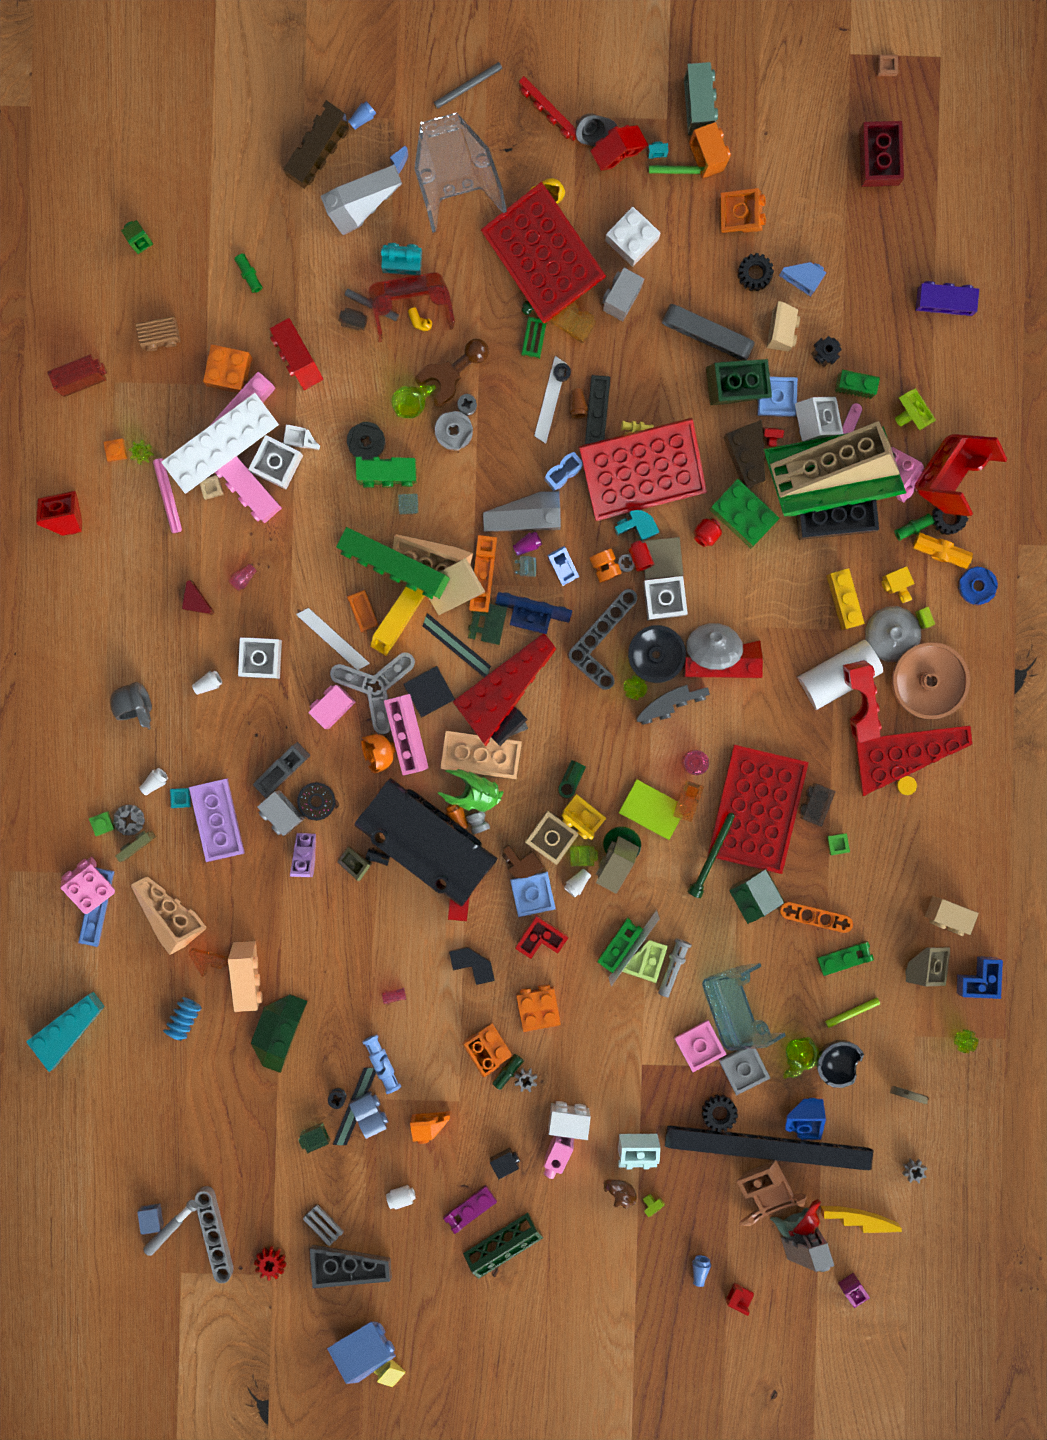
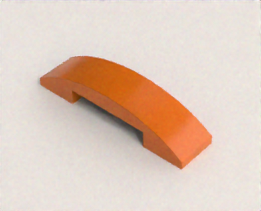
[469,535,497,613]

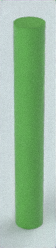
[649,165,705,174]

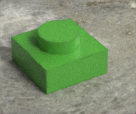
[89,811,115,836]
[827,833,850,855]

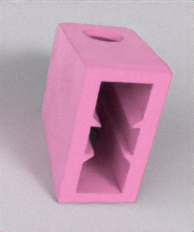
[544,1136,574,1179]

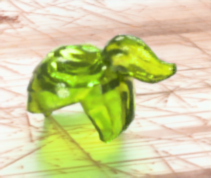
[391,385,436,419]
[783,1037,819,1079]

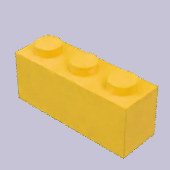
[826,568,865,630]

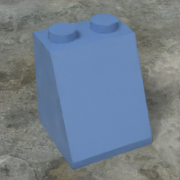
[327,1322,396,1384]

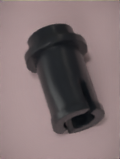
[365,848,390,866]

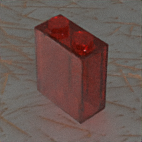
[47,354,107,397]

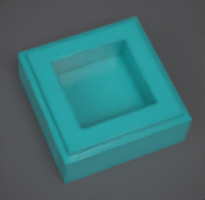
[170,788,191,808]

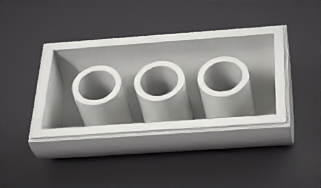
[797,640,883,710]

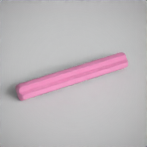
[153,458,182,533]

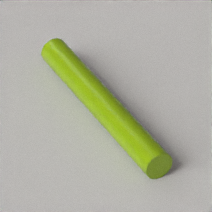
[825,997,880,1028]

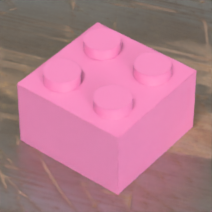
[308,685,356,729]

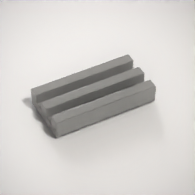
[303,1204,344,1246]

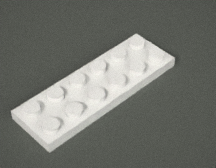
[161,393,279,494]

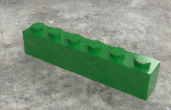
[336,527,450,599]

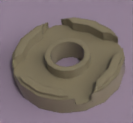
[890,1086,929,1104]

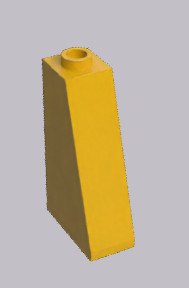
[370,587,425,657]

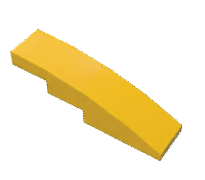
[821,1206,902,1233]

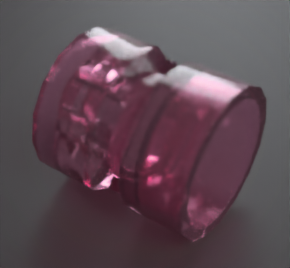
[682,750,709,775]

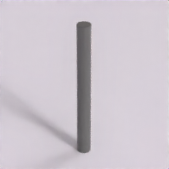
[433,62,502,109]

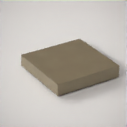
[641,537,684,580]

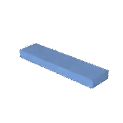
[78,867,114,947]

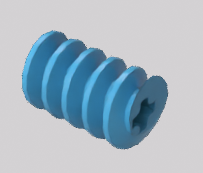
[163,997,202,1041]

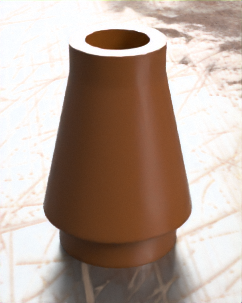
[570,388,589,419]

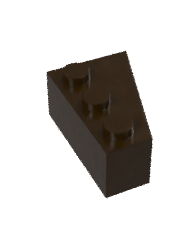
[723,420,765,489]

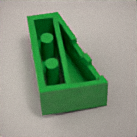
[356,457,417,488]

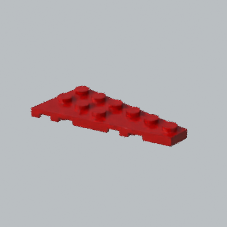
[453,634,556,746]

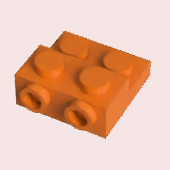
[721,188,766,233]
[516,984,561,1032]

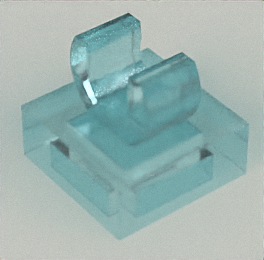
[515,556,536,577]

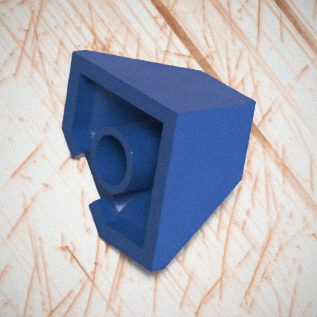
[785,1098,826,1140]

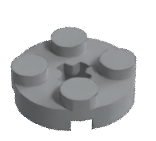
[435,411,473,451]

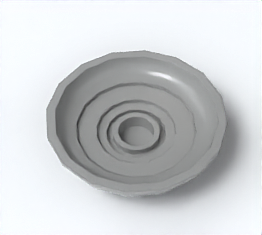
[865,606,921,662]
[686,623,743,670]

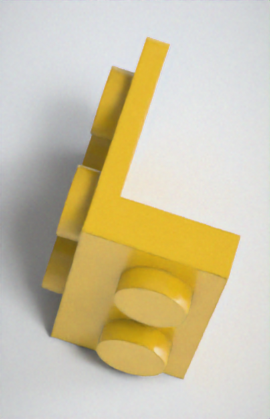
[561,794,606,840]

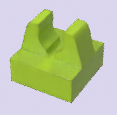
[643,1194,665,1217]

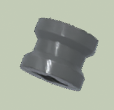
[457,394,477,416]

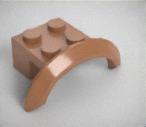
[737,1160,807,1226]

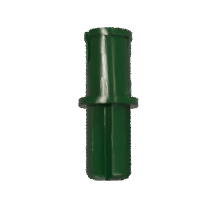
[492,1054,524,1090]

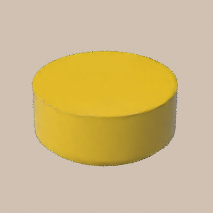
[896,776,917,795]

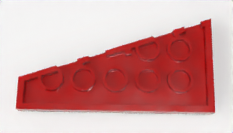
[855,725,973,796]

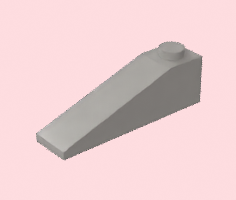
[321,165,402,235]
[483,491,561,532]

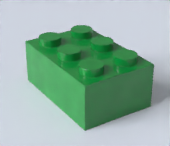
[709,479,780,549]

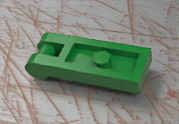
[597,918,643,973]
[817,941,874,976]

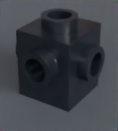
[811,336,842,367]

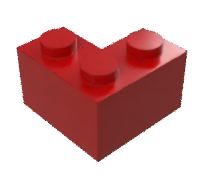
[590,125,648,171]
[515,914,569,959]

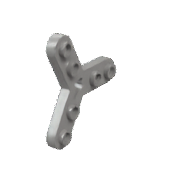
[330,653,415,734]

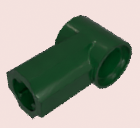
[558,760,586,798]

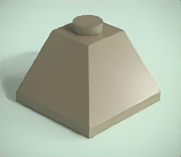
[905,947,950,986]

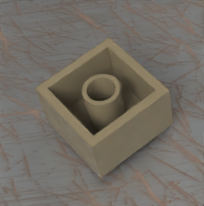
[595,837,639,894]

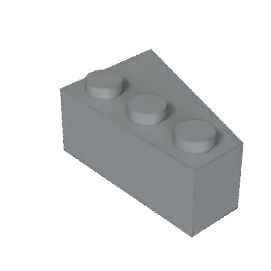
[781,1227,835,1272]

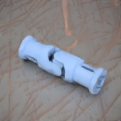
[362,1034,401,1094]

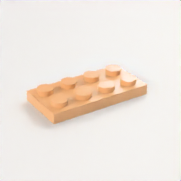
[441,731,522,779]

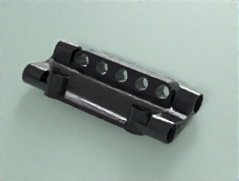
[354,778,498,907]

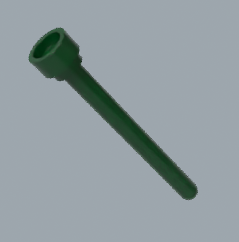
[687,813,735,898]

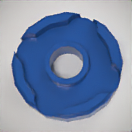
[958,567,998,605]

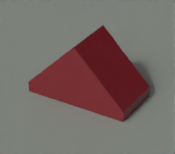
[182,580,215,615]

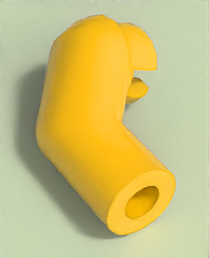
[408,307,433,331]

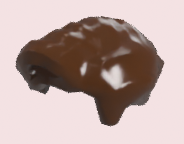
[603,1179,637,1209]

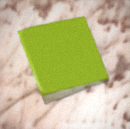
[915,607,935,629]

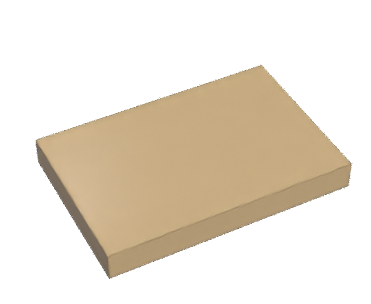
[429,558,485,615]

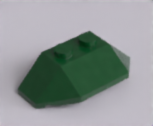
[251,994,308,1073]

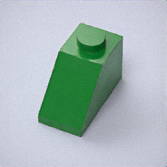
[121,220,153,255]

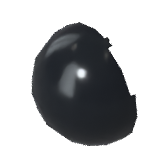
[816,1040,864,1088]

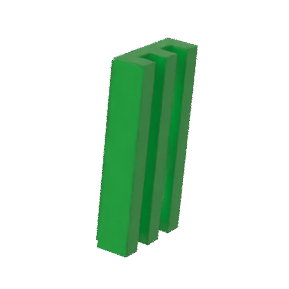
[521,316,547,359]

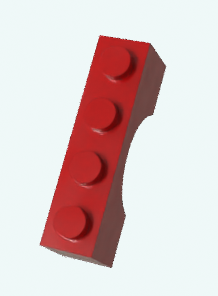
[843,660,882,743]

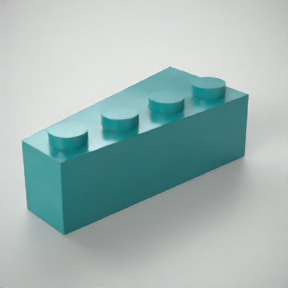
[26,991,105,1072]

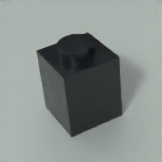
[490,1148,521,1180]

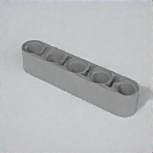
[195,1186,234,1283]

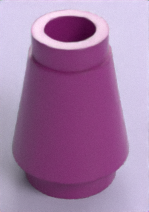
[513,531,543,556]

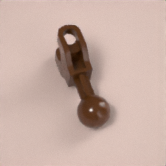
[415,339,489,408]

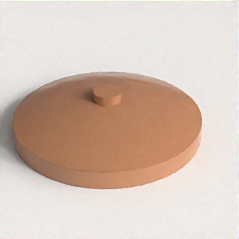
[892,642,970,719]

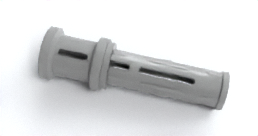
[658,938,692,997]

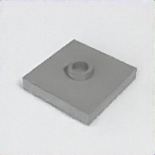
[719,1043,770,1095]

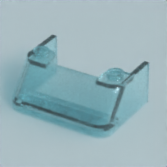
[702,963,786,1051]

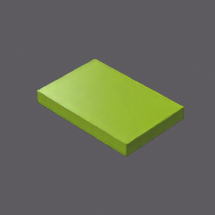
[618,779,687,840]

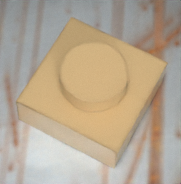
[200,475,224,500]

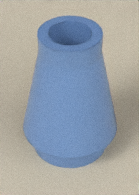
[348,101,376,130]
[692,1255,711,1287]

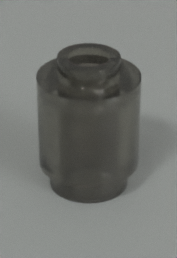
[338,307,368,331]

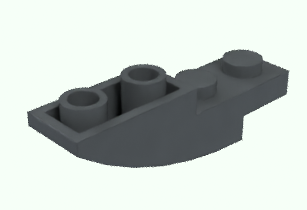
[636,685,710,725]

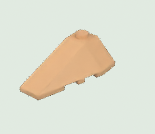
[131,877,207,955]

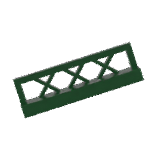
[463,1213,543,1279]

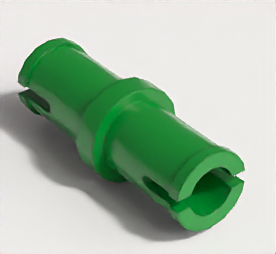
[234,253,263,293]
[894,513,934,541]

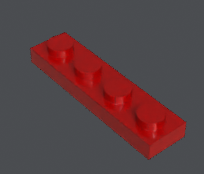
[519,76,576,141]

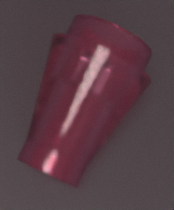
[228,564,257,591]

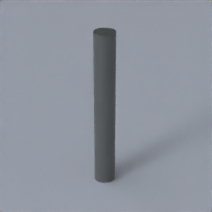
[344,289,399,321]

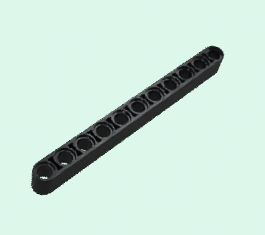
[664,1125,874,1171]

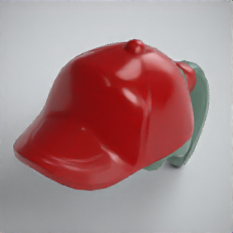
[770,1199,821,1238]

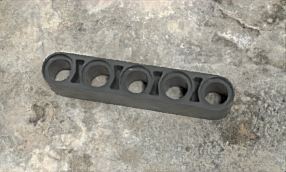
[662,304,755,361]

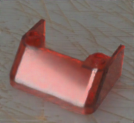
[368,272,455,342]

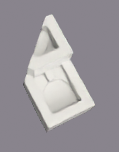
[283,425,320,450]

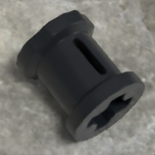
[328,1088,347,1109]

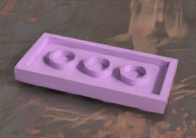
[189,778,245,862]

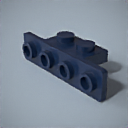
[495,592,572,634]

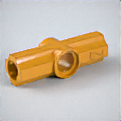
[912,532,973,569]

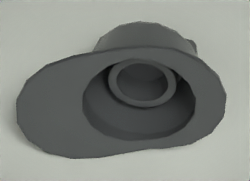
[576,113,617,147]

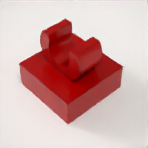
[762,427,784,447]

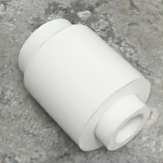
[386,1185,416,1209]

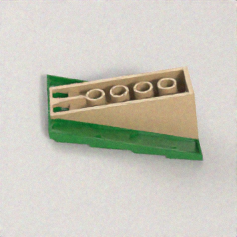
[764,421,906,516]

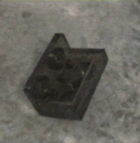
[798,783,836,827]

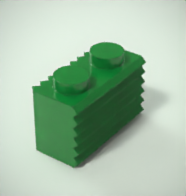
[835,369,880,399]

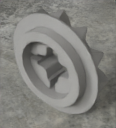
[113,805,145,835]

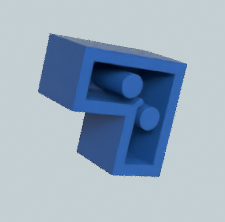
[956,956,1003,999]

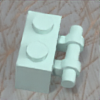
[618,1134,661,1169]

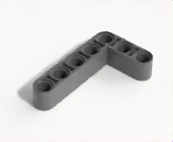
[568,589,637,690]

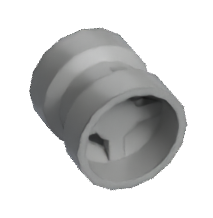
[466,811,490,835]

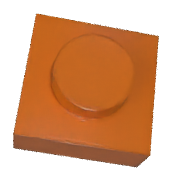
[104,438,127,462]

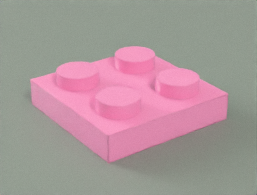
[674,1019,727,1072]

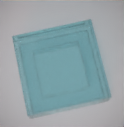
[398,494,419,514]

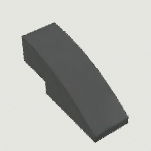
[253,742,311,798]

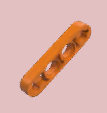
[779,901,853,933]

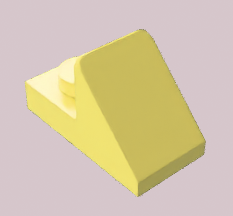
[374,1359,406,1387]

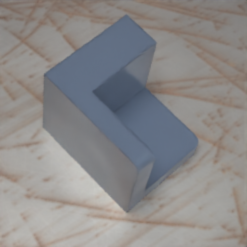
[137,1204,164,1234]

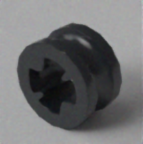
[553,363,571,382]

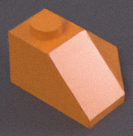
[410,1111,451,1144]

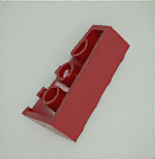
[683,640,763,679]

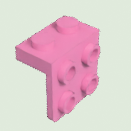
[891,447,925,503]
[60,857,115,914]

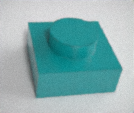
[647,141,669,159]

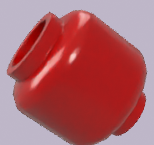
[693,518,722,547]

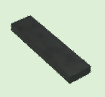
[585,375,611,445]

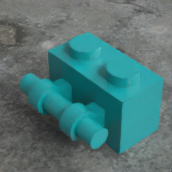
[381,243,422,276]

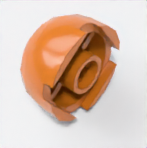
[361,734,396,774]

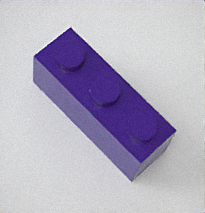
[915,281,979,316]

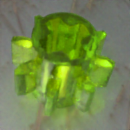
[128,440,154,465]
[624,675,647,700]
[954,1029,979,1054]

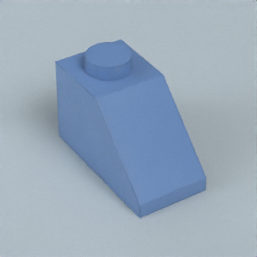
[779,262,827,297]

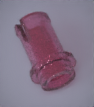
[381,988,407,1005]

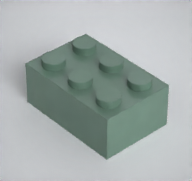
[684,62,718,135]

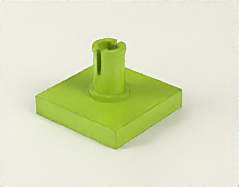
[895,388,936,430]

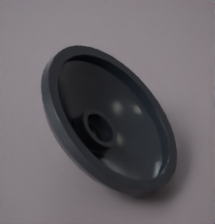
[628,625,686,683]

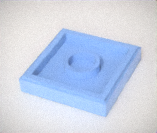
[757,377,798,417]
[510,871,556,917]

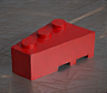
[269,318,324,390]

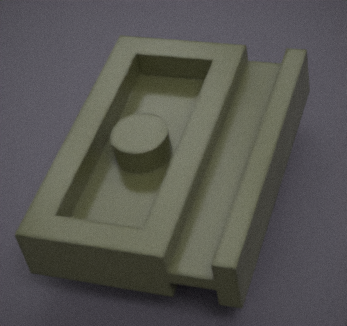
[115,831,156,862]

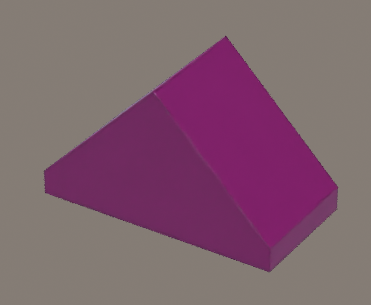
[838,1273,870,1309]

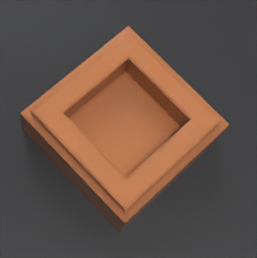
[877,55,898,76]

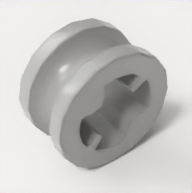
[618,554,634,572]

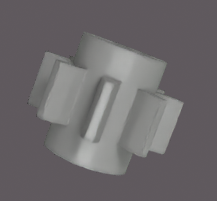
[515,1068,537,1092]
[902,1158,927,1183]

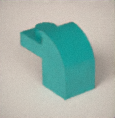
[614,510,659,541]

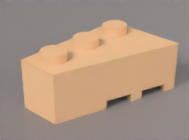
[228,941,262,1012]

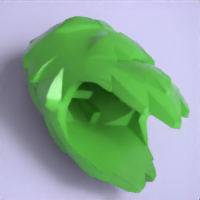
[438,769,504,812]

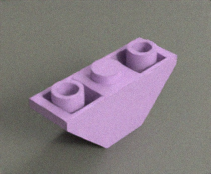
[290,833,316,877]

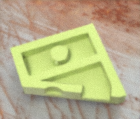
[622,940,668,983]

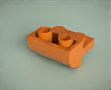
[462,1023,513,1077]

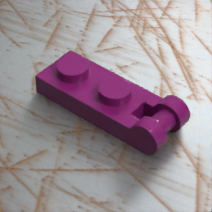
[443,1185,497,1234]

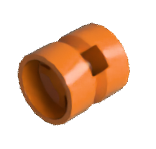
[589,549,622,583]

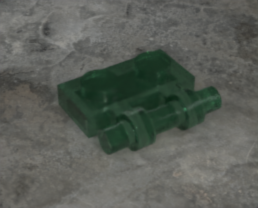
[468,604,507,645]

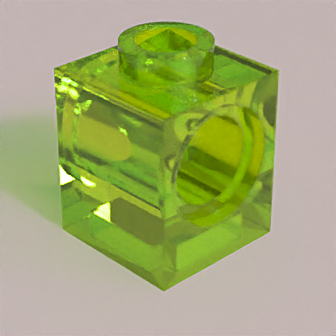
[570,845,598,866]

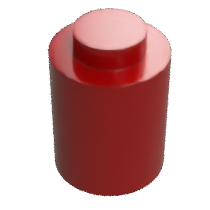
[628,541,654,572]

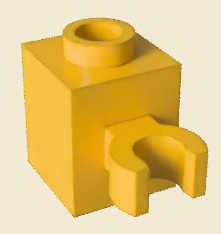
[882,566,914,603]

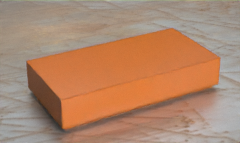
[347,590,379,633]

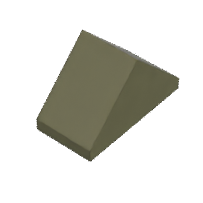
[337,847,373,881]

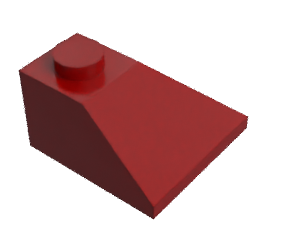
[36,491,82,536]

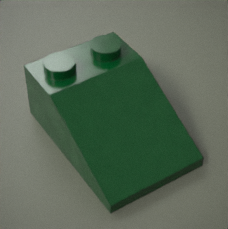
[706,359,772,406]

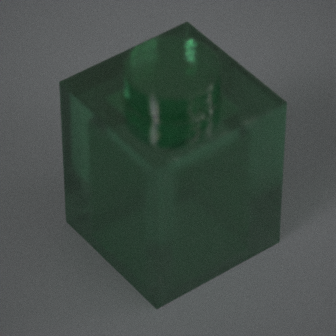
[299,1122,331,1154]

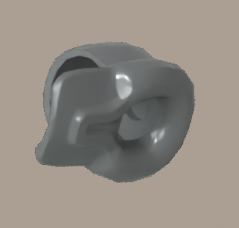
[110,682,152,730]

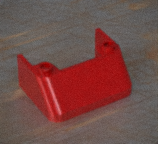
[915,434,1008,516]

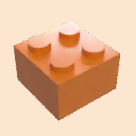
[689,122,731,179]
[203,344,252,393]

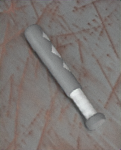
[143,1200,198,1256]

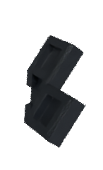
[449,947,495,985]

